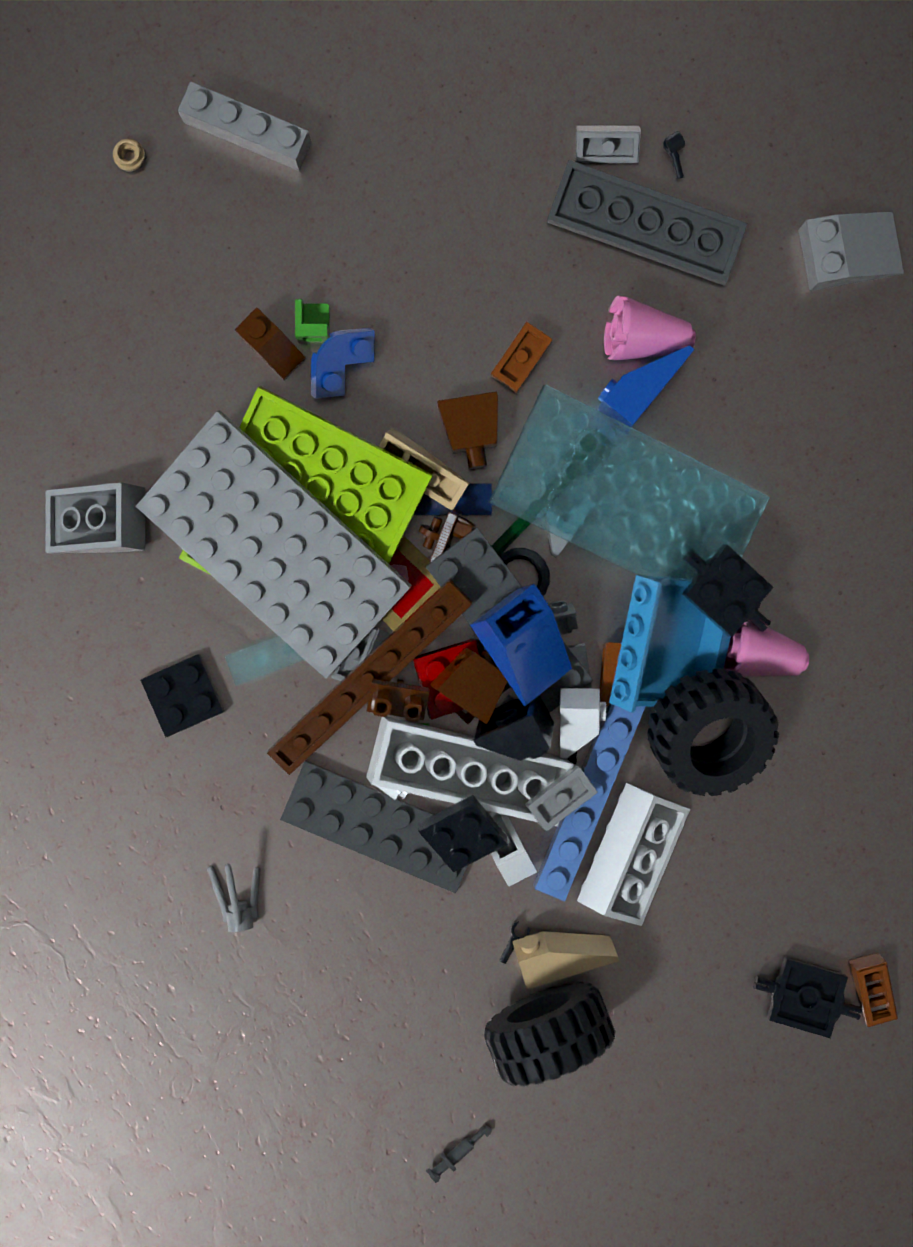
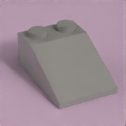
[799,212,904,291]
[45,482,145,554]

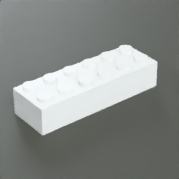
[366,716,574,827]

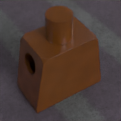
[437,391,498,469]
[430,648,507,724]

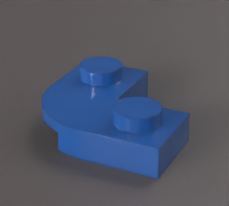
[311,328,375,399]

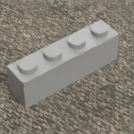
[178,81,311,171]

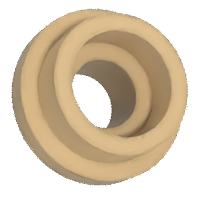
[113,139,145,171]

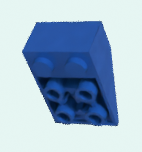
[470,584,572,706]

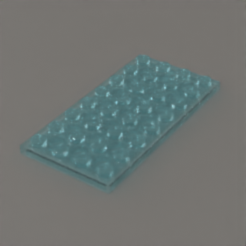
[488,385,770,579]

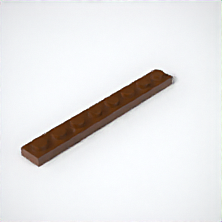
[267,579,473,775]

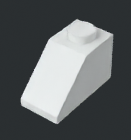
[560,688,606,759]
[489,812,537,887]

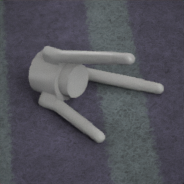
[208,864,260,932]

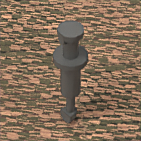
[426,1126,492,1183]

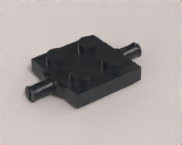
[682,544,774,637]
[753,957,862,1039]

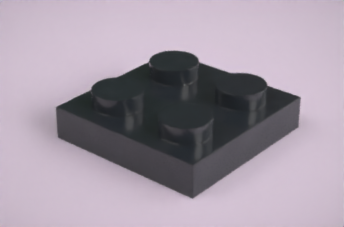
[140,654,225,738]
[418,795,508,872]

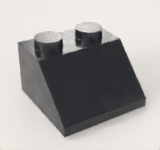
[473,695,554,761]

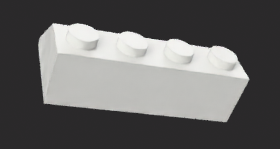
[577,783,690,926]

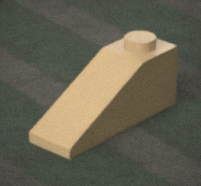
[378,428,469,511]
[512,932,619,990]

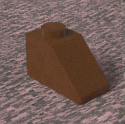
[235,307,306,381]

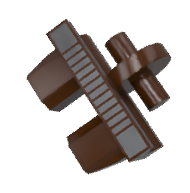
[419,508,476,563]
[367,679,429,722]

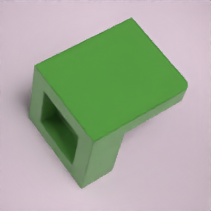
[295,299,330,342]

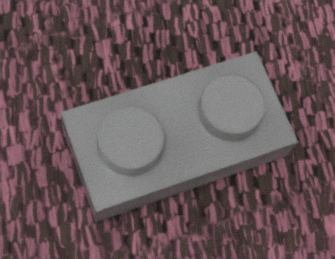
[525,765,598,832]

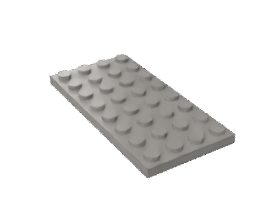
[136,410,412,679]

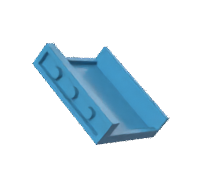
[609,575,730,712]

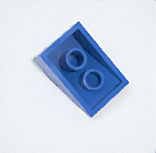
[597,345,695,434]

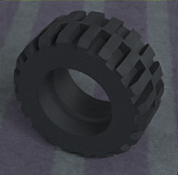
[647,668,779,796]
[484,982,615,1086]

